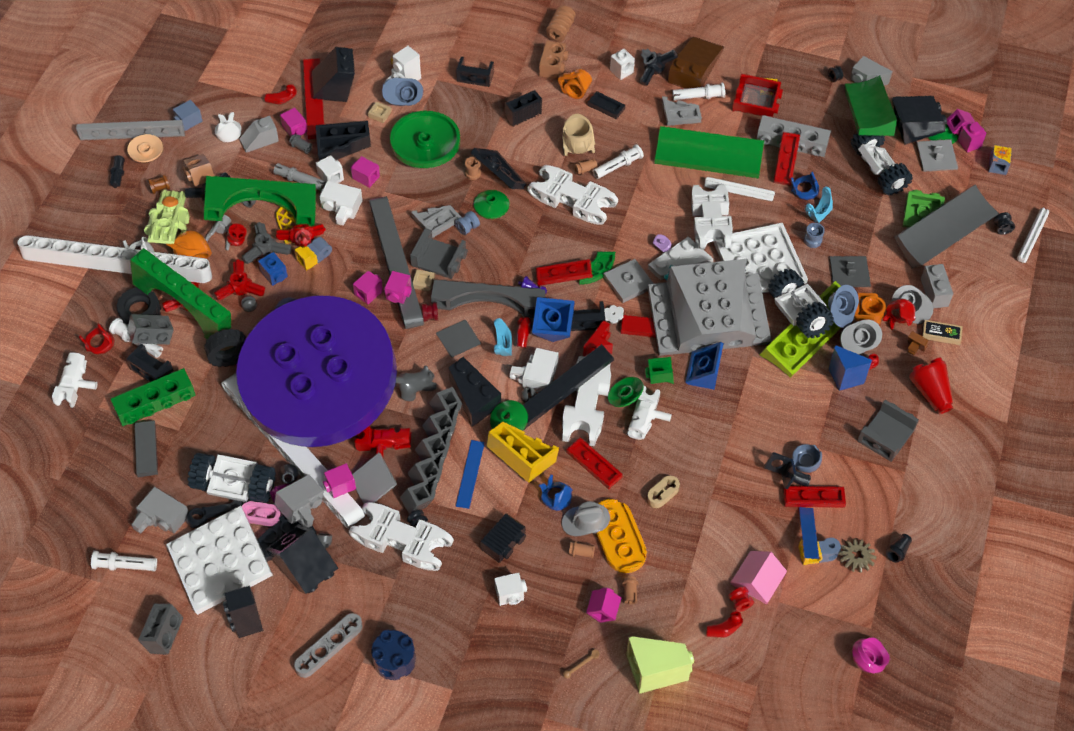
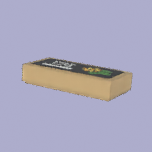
[922,320,962,345]

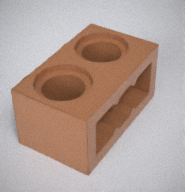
[539,41,569,79]

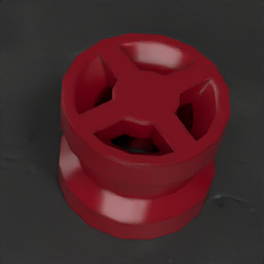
[422,302,439,322]

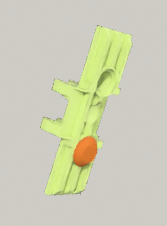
[144,190,190,244]

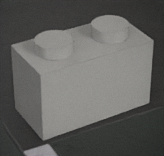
[921,264,953,308]

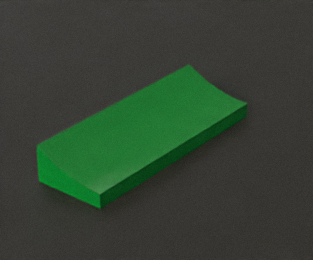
[844,75,897,136]
[654,126,764,179]

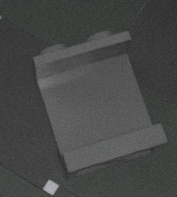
[410,228,468,279]
[857,400,919,462]

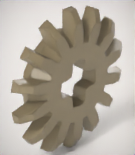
[839,538,876,573]

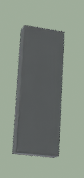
[135,420,158,477]

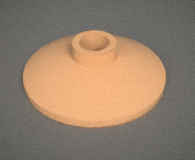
[127,134,163,162]

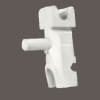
[52,353,98,408]
[628,386,672,440]

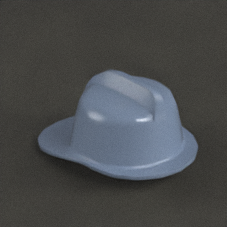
[382,78,423,106]
[828,285,859,328]

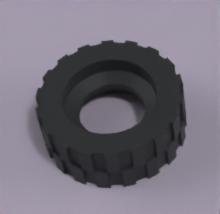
[117,287,161,325]
[204,329,246,367]

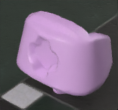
[653,234,671,253]

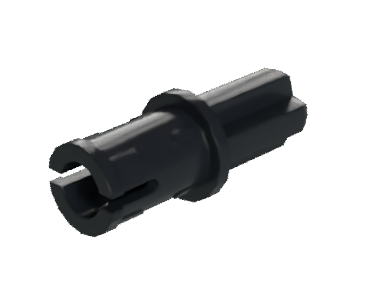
[110,155,125,188]

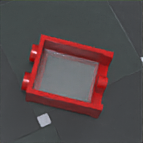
[732,74,783,117]

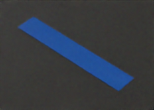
[456,440,485,509]
[799,507,819,559]

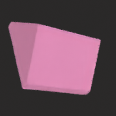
[730,551,787,605]

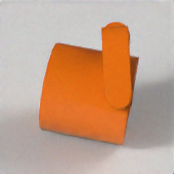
[558,69,592,99]
[854,293,886,325]

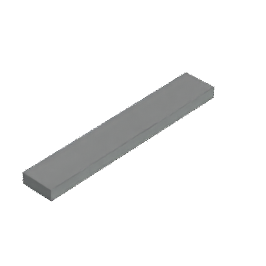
[76,120,185,140]

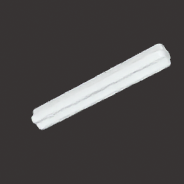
[705,177,775,201]
[1017,208,1049,263]

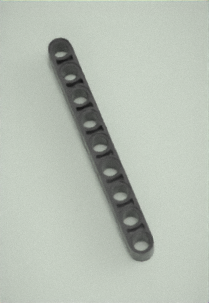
[369,196,424,329]

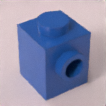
[258,252,288,286]

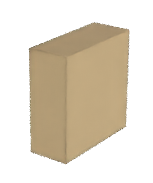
[368,101,392,123]
[413,270,435,292]

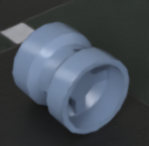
[455,211,480,235]
[804,223,825,248]

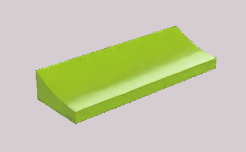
[760,281,861,378]

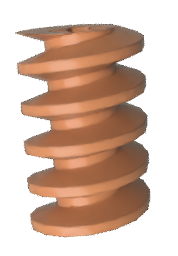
[546,5,576,43]

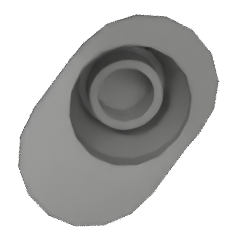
[892,285,934,324]
[840,319,882,354]
[562,501,610,537]

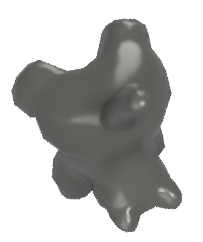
[395,365,437,402]

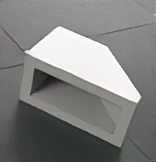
[850,56,893,85]
[240,116,279,153]

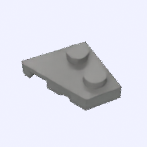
[662,96,702,126]
[411,205,461,238]

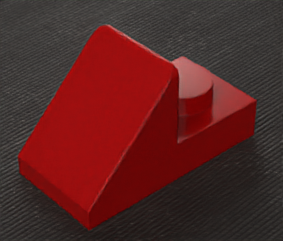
[583,321,613,357]

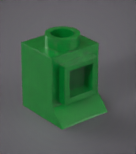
[645,357,674,384]

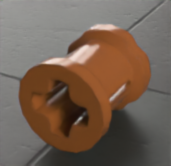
[148,174,170,194]

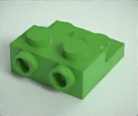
[902,190,945,228]

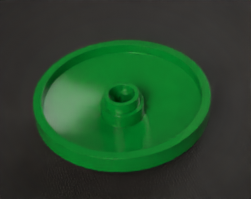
[390,111,460,168]

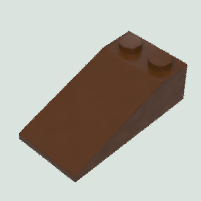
[668,36,724,89]

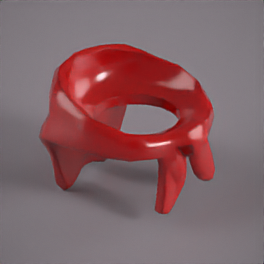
[882,299,916,330]
[79,323,115,354]

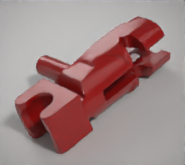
[355,426,412,457]

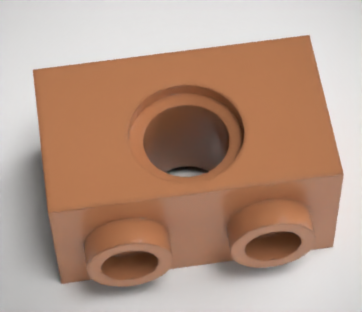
[182,154,214,186]

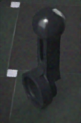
[186,500,244,529]

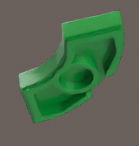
[579,252,616,285]

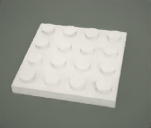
[713,223,808,293]
[167,506,273,615]

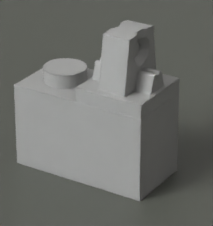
[274,475,324,527]
[132,487,188,534]

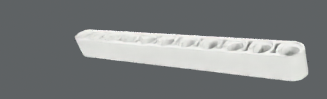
[17,236,212,283]
[222,373,365,528]

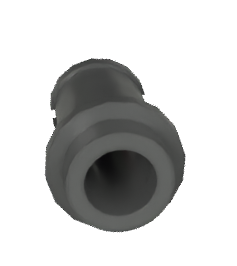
[289,134,313,154]

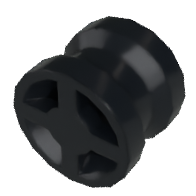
[993,212,1015,235]

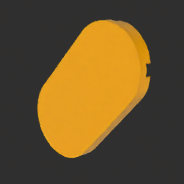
[596,499,647,573]

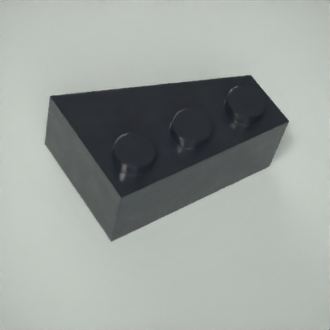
[315,120,371,161]
[448,357,501,427]
[222,585,264,638]

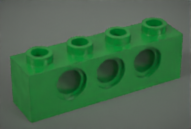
[111,368,196,426]

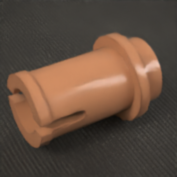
[574,158,598,175]
[569,540,595,559]
[622,576,639,604]

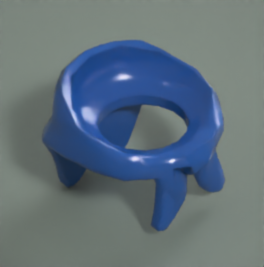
[791,172,819,200]
[539,474,573,511]

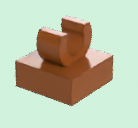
[908,331,929,355]

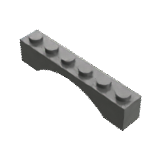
[431,280,546,318]

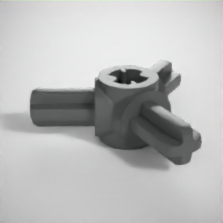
[241,222,291,264]

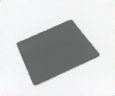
[436,320,481,357]

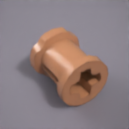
[465,157,481,180]

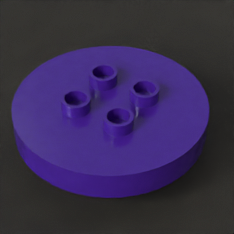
[236,296,397,447]

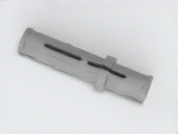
[274,163,326,191]

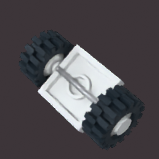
[850,132,913,196]
[768,269,834,338]
[188,453,276,503]

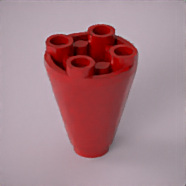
[909,357,953,414]

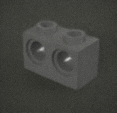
[127,314,174,345]
[138,604,183,655]

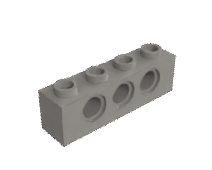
[757,115,831,157]

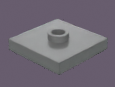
[604,259,654,303]

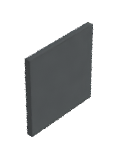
[830,256,871,287]

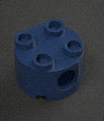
[371,630,416,680]

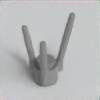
[205,215,231,250]

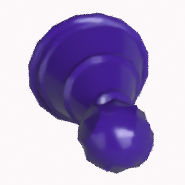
[518,276,547,295]

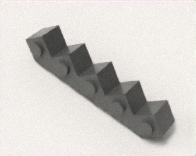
[400,387,462,515]

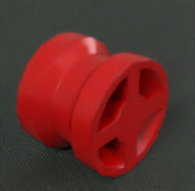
[227,223,247,246]
[728,587,754,612]

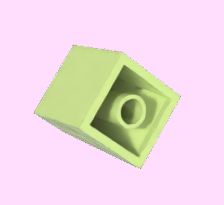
[626,637,694,694]

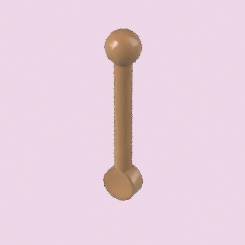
[563,650,600,679]

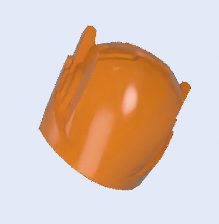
[166,231,212,259]

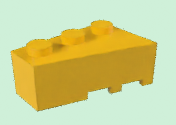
[487,422,559,483]

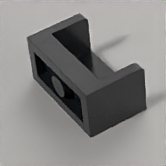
[456,56,494,87]
[571,301,605,331]
[126,344,174,382]

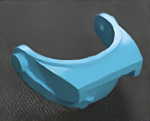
[805,186,833,223]
[494,318,512,356]

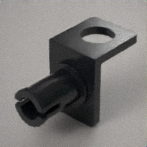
[764,452,811,489]

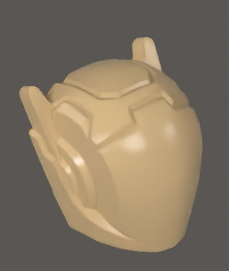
[563,114,595,156]

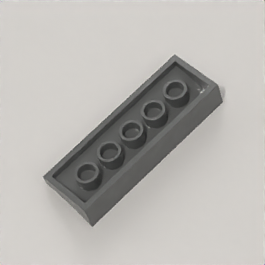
[894,184,999,268]

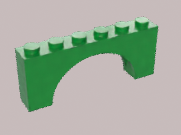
[204,176,316,226]
[130,248,231,339]

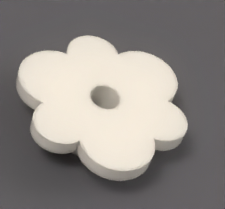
[604,305,624,324]

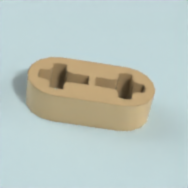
[647,476,680,508]

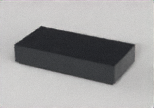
[587,91,626,120]

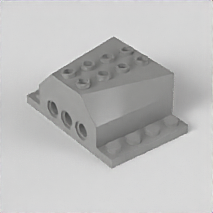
[648,259,772,356]

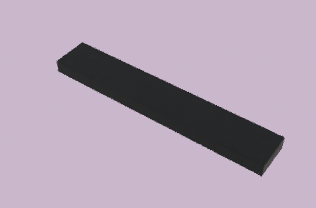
[523,344,614,430]

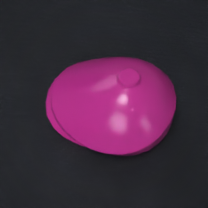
[852,638,890,673]

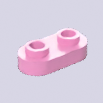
[241,501,281,526]

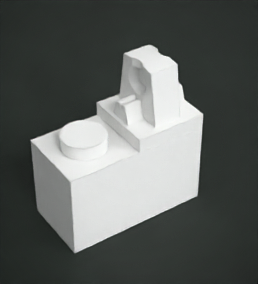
[384,46,421,84]
[320,181,363,226]
[510,348,559,392]

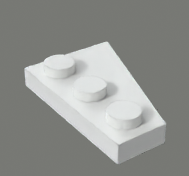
[648,237,713,280]

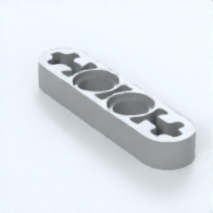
[294,613,363,678]

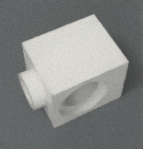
[610,49,635,80]

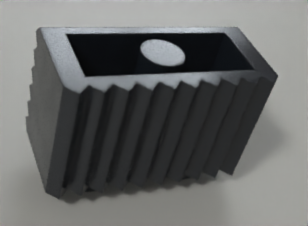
[505,90,542,126]
[480,513,526,563]

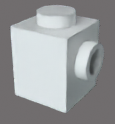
[316,155,344,183]
[495,573,527,605]

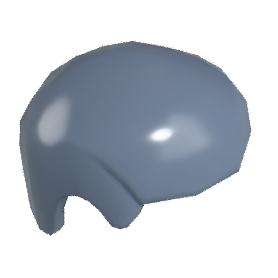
[792,444,822,473]

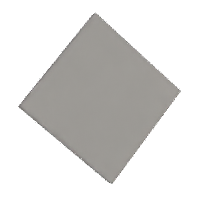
[917,140,958,172]
[352,453,397,504]

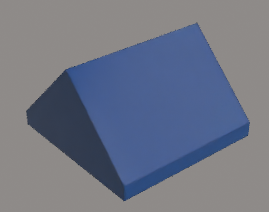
[532,297,575,342]
[685,342,723,390]
[828,345,872,391]

